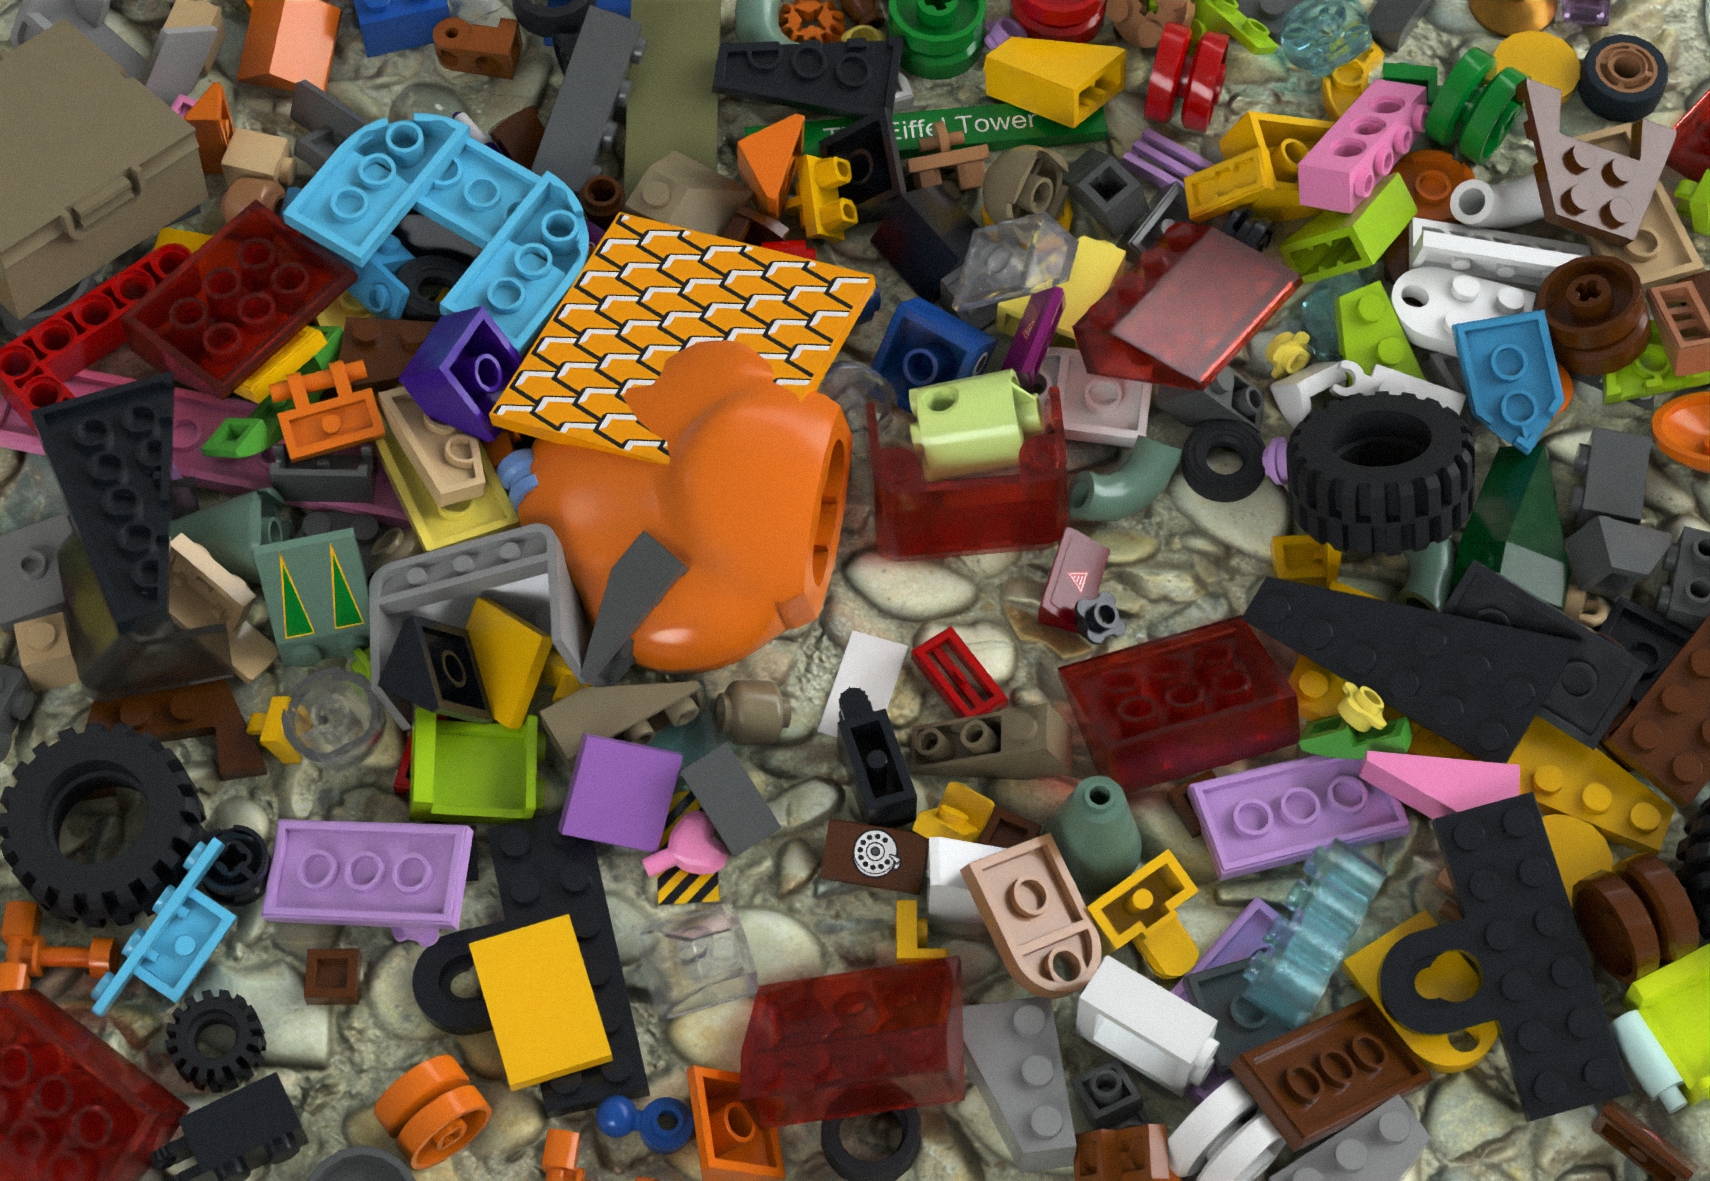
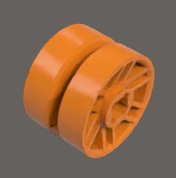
[374,1055,492,1170]

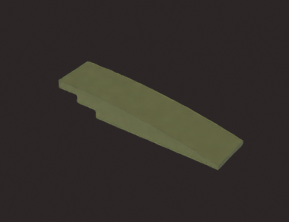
[623,0,722,213]

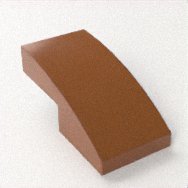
[1074,1124,1170,1181]

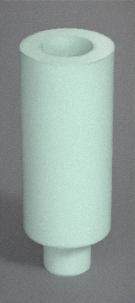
[1609,1010,1688,1114]

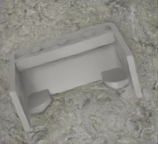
[11,0,219,107]
[369,523,588,731]

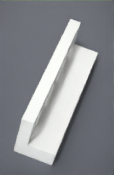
[1409,217,1591,292]

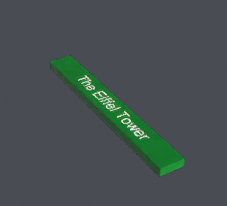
[744,103,1108,160]

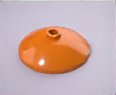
[1651,391,1710,474]

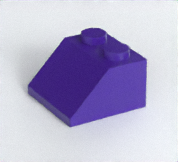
[398,305,523,442]

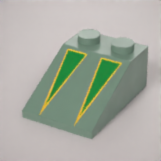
[253,527,370,668]

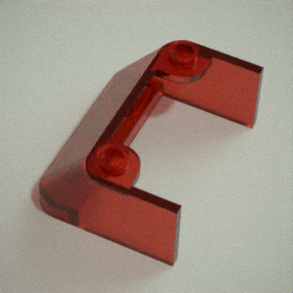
[863,386,1068,562]

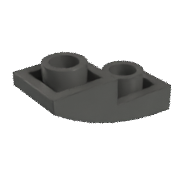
[1071,1059,1153,1130]

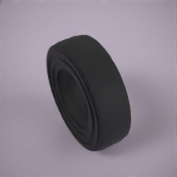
[396,255,468,322]
[1181,419,1266,503]

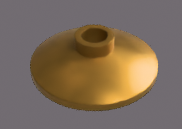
[1468,0,1557,38]

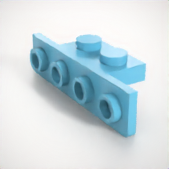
[90,837,238,1018]

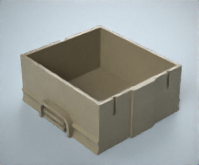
[0,18,209,320]

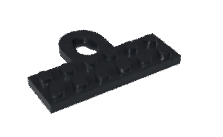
[1377,792,1631,1122]
[412,812,650,1119]

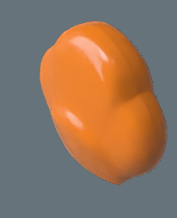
[517,340,852,675]

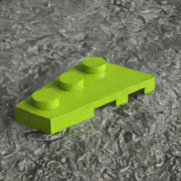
[1333,280,1426,400]
[1602,320,1710,405]

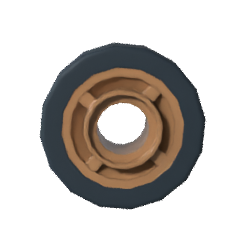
[1578,34,1668,123]

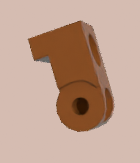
[432,17,523,80]

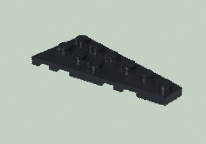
[30,370,175,636]
[1241,576,1580,764]

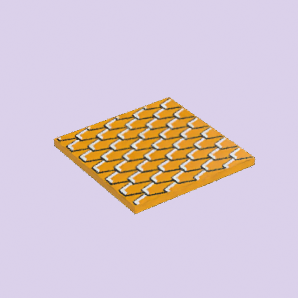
[489,212,876,465]

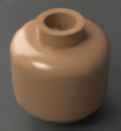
[220,177,286,239]

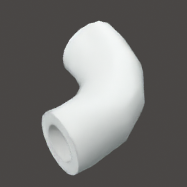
[1450,173,1545,230]

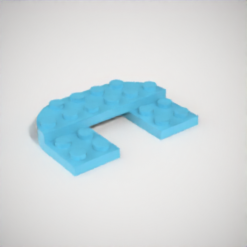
[283,113,589,357]

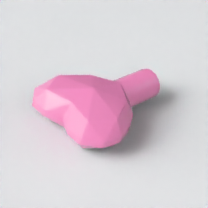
[641,810,728,878]

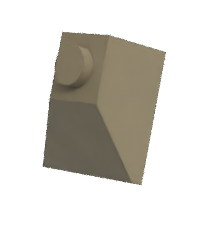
[625,150,754,237]

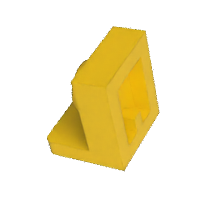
[912,781,995,843]
[895,900,949,983]

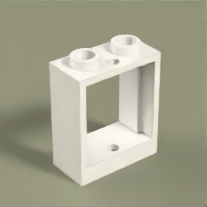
[1074,955,1220,1098]

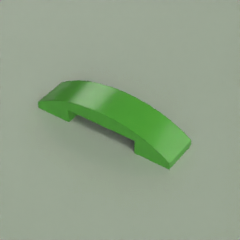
[200,326,344,458]

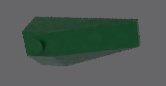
[1451,445,1572,612]

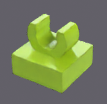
[1674,169,1710,236]

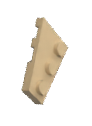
[377,386,486,508]

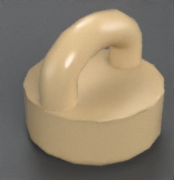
[1564,584,1607,627]

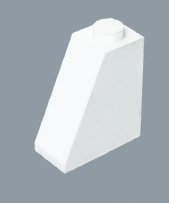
[926,837,1007,924]

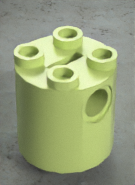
[909,369,1045,483]

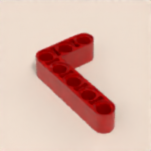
[0,243,199,436]

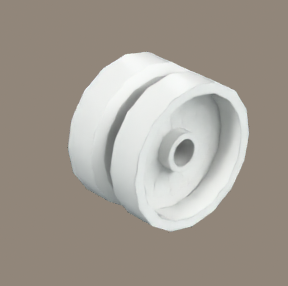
[1167,1076,1288,1181]

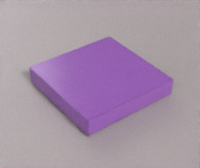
[558,732,683,853]

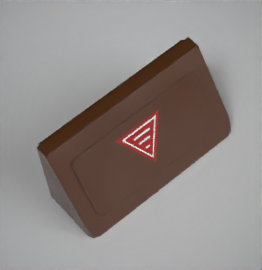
[1591,1100,1699,1181]

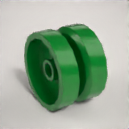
[888,0,987,80]
[1424,47,1532,165]

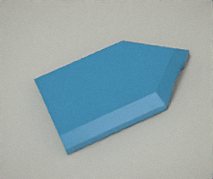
[1451,310,1565,456]

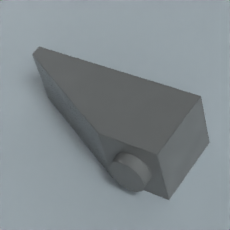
[580,530,689,687]

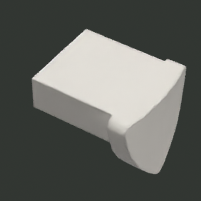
[1269,361,1347,430]

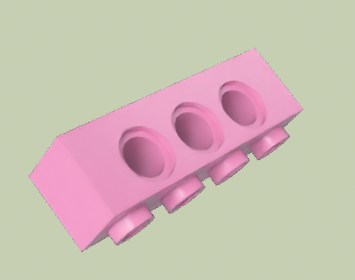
[1298,79,1431,214]

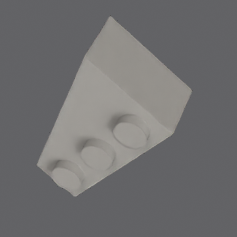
[945,997,1077,1173]
[1268,1094,1431,1181]

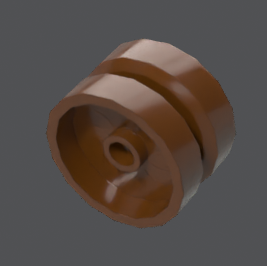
[1537,254,1652,376]
[1572,850,1700,985]

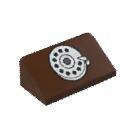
[820,819,929,895]

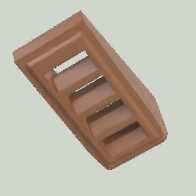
[1646,280,1710,377]

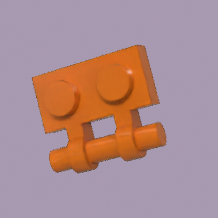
[268,359,386,464]

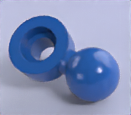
[596,1095,693,1154]

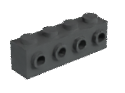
[531,5,648,200]

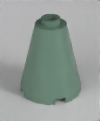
[171,487,293,584]
[1042,776,1142,895]

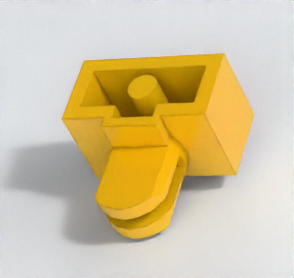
[1086,849,1199,980]

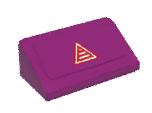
[1000,286,1066,388]

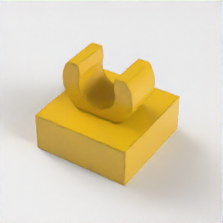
[246,696,313,764]

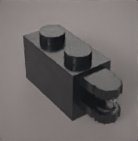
[837,686,917,828]
[148,1072,309,1181]

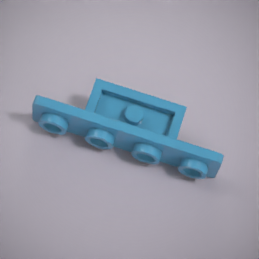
[277,186,416,320]

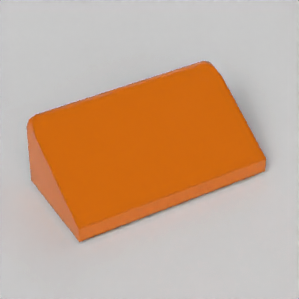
[184,82,235,174]

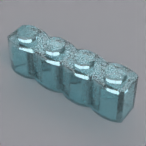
[1242,837,1387,1030]

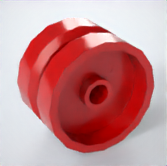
[1009,0,1107,44]
[1144,21,1230,133]

